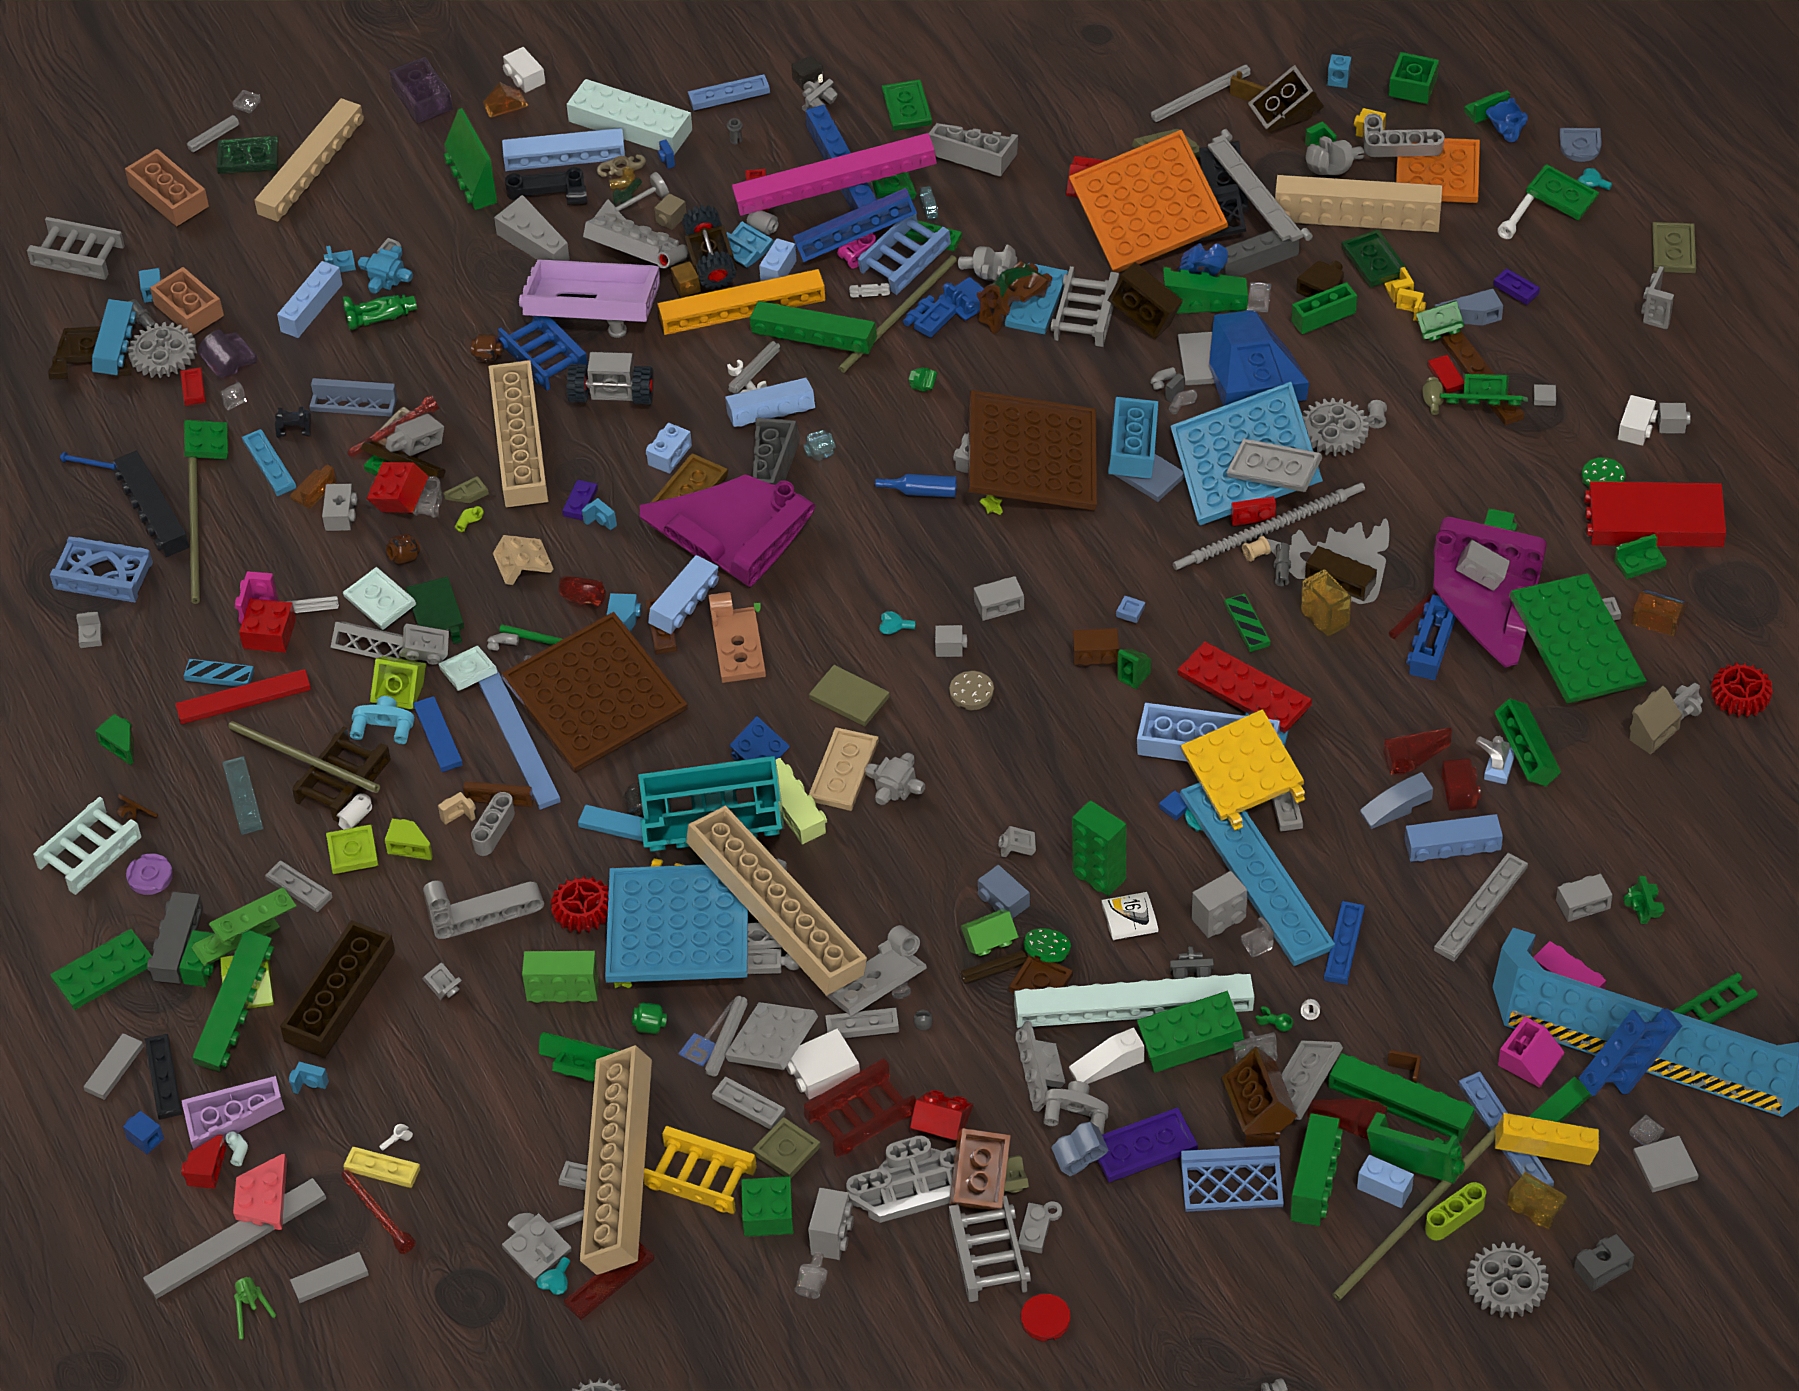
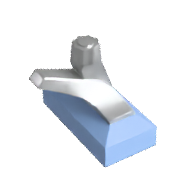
[1476,736,1515,784]

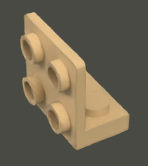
[493,535,553,585]

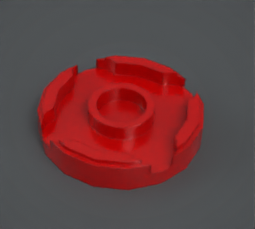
[1021,1294,1070,1341]

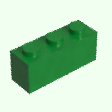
[1291,282,1357,334]

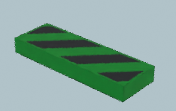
[1224,593,1270,652]

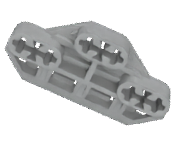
[846,1136,956,1223]

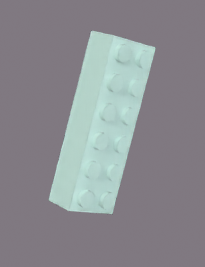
[566,79,692,155]

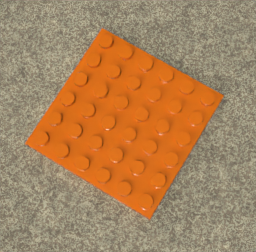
[1069,129,1228,273]

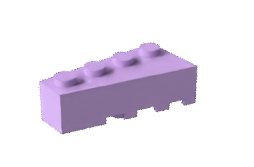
[181,1076,284,1150]

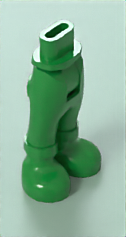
[342,295,417,330]

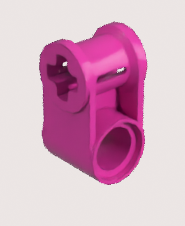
[837,233,876,268]

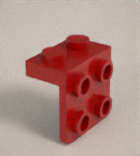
[1229,496,1276,526]

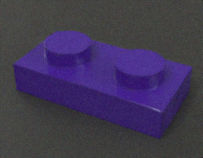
[1493,268,1540,305]
[562,480,598,520]

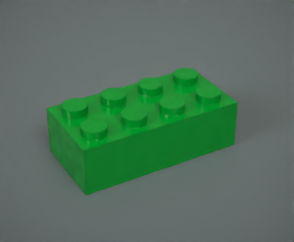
[1072,800,1127,897]
[1137,990,1245,1073]
[1291,1113,1343,1227]

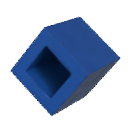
[123,1111,164,1154]

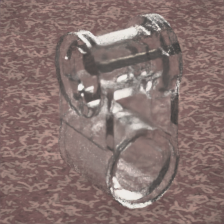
[413,476,443,518]

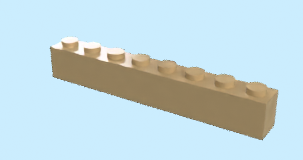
[254,98,364,222]

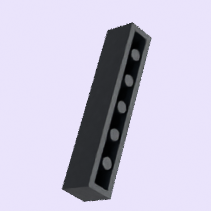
[112,450,190,557]

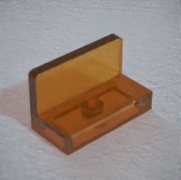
[290,464,336,509]

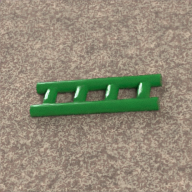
[1673,972,1758,1024]

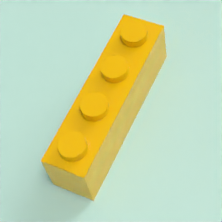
[1495,1113,1599,1165]

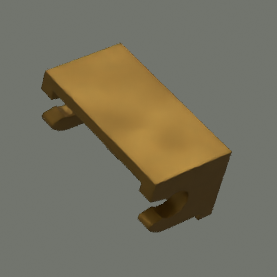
[1230,71,1272,101]

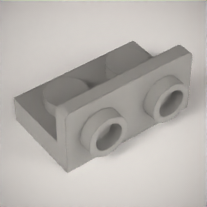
[399,624,449,664]

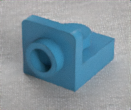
[324,246,356,273]
[582,498,617,530]
[289,1062,329,1094]

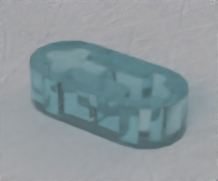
[920,186,938,220]

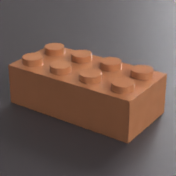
[125,149,209,227]

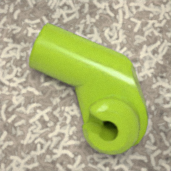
[455,506,484,532]

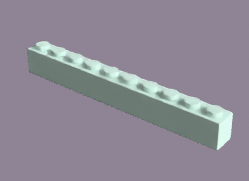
[1014,974,1254,1028]

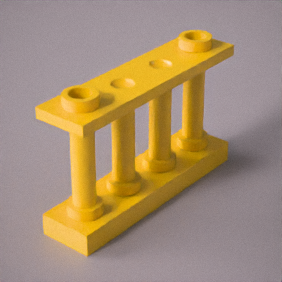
[644,1126,757,1214]

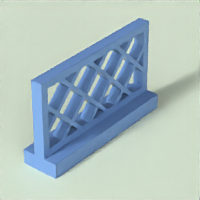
[1181,1146,1284,1212]

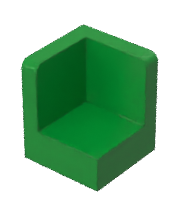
[1305,121,1337,147]

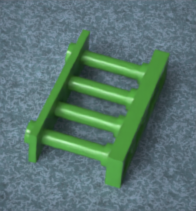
[191,887,296,966]

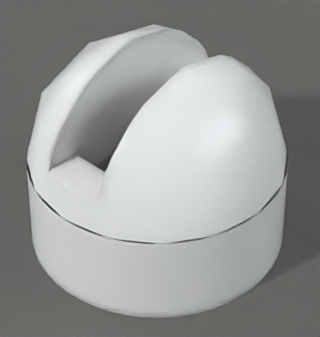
[1301,999,1320,1020]

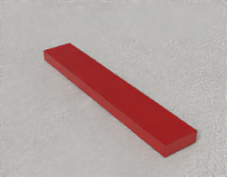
[175,669,311,724]

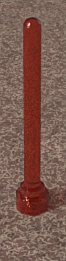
[348,394,440,457]
[342,1170,416,1254]

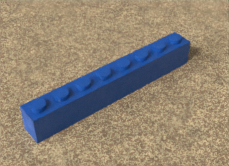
[805,105,876,211]

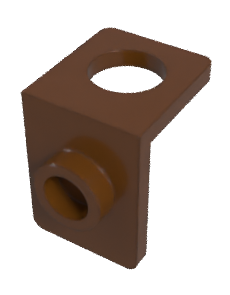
[1388,1050,1422,1083]

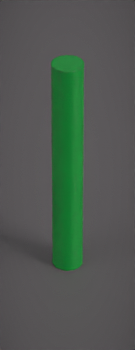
[499,624,563,645]

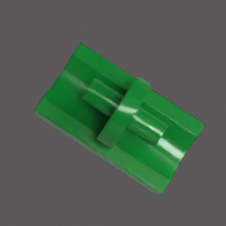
[1623,876,1665,924]

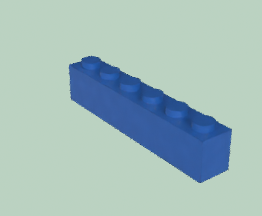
[793,188,917,262]

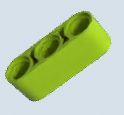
[1425,1182,1486,1240]

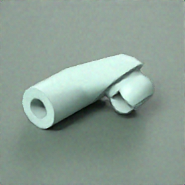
[225,1131,248,1166]

